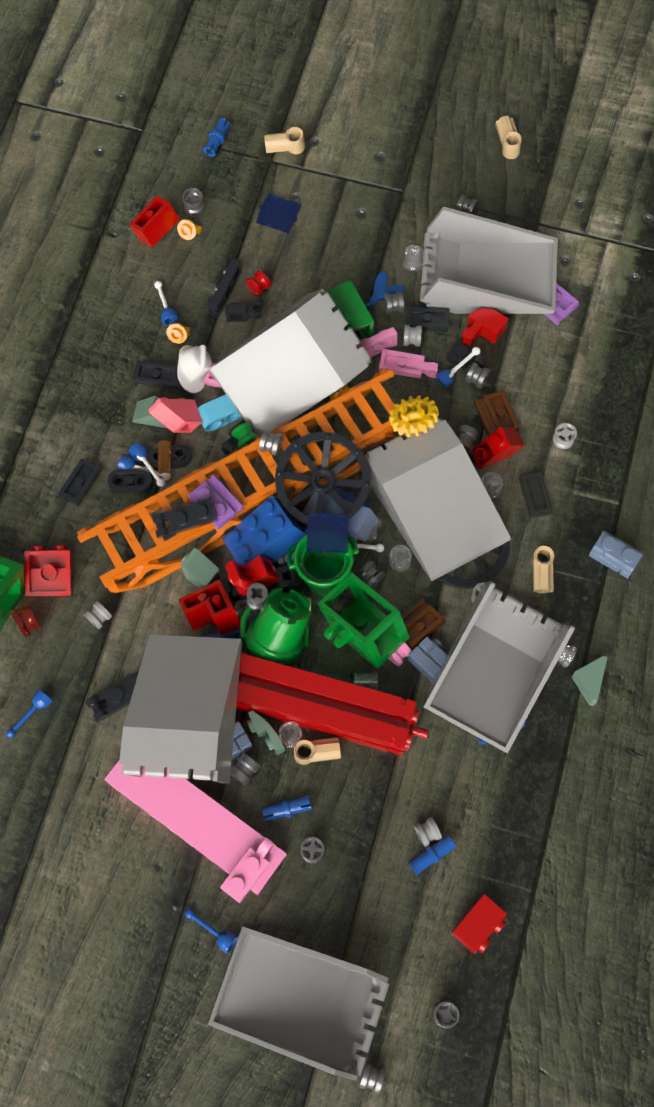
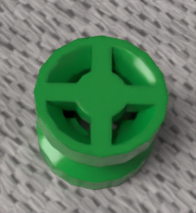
[231,422,258,449]

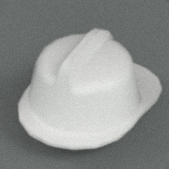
[177,345,212,393]

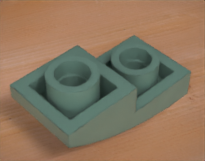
[246,711,285,755]

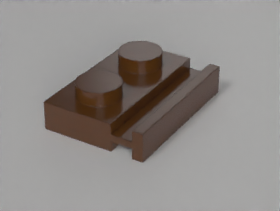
[474,390,520,436]
[401,598,446,651]

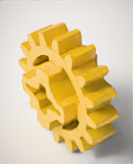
[389,395,439,437]

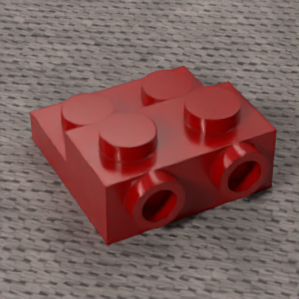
[24,545,74,596]

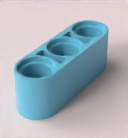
[198,394,242,432]

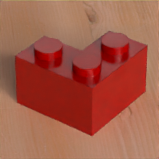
[178,580,240,636]

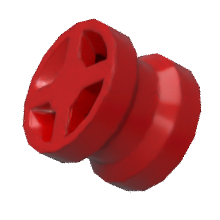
[245,270,271,297]

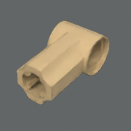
[496,116,522,159]
[264,127,305,154]
[531,546,555,594]
[293,738,341,765]

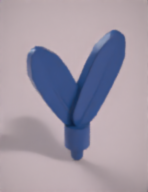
[365,271,405,307]

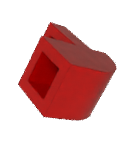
[462,308,509,347]
[225,555,280,595]

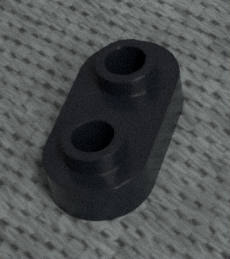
[147,445,192,471]
[108,469,153,493]

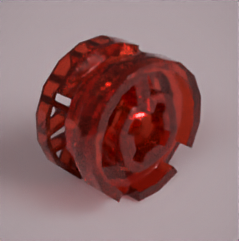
[10,602,42,638]

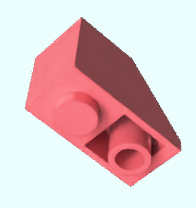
[148,397,202,433]

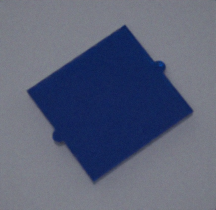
[256,194,301,233]
[305,514,350,553]

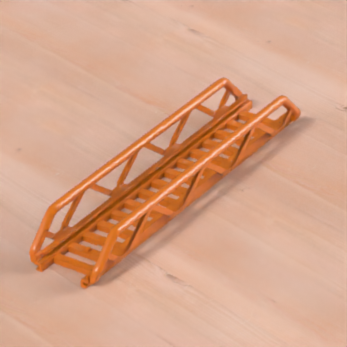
[77,368,406,593]

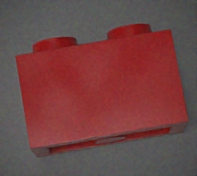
[129,195,179,248]
[451,894,507,954]

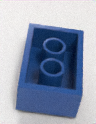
[223,495,306,565]

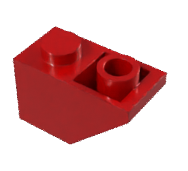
[471,427,525,469]

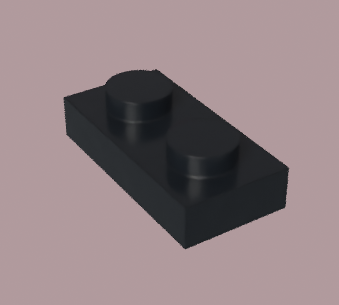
[406,306,449,332]
[58,458,101,506]

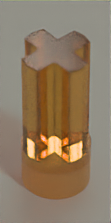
[158,440,171,474]

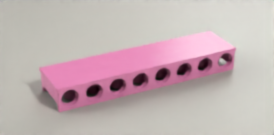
[104,761,287,895]

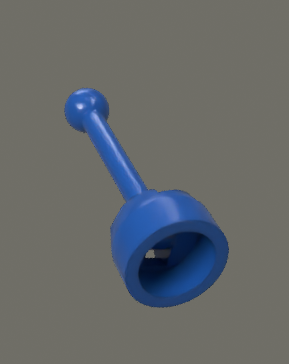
[6,688,53,738]
[185,909,238,954]

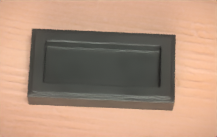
[519,471,553,518]

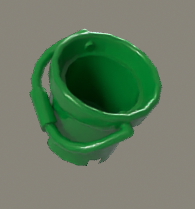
[286,529,359,596]
[239,588,312,665]

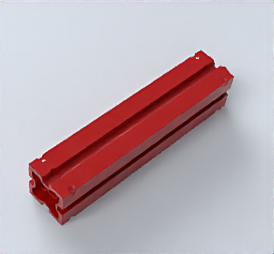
[236,653,429,756]

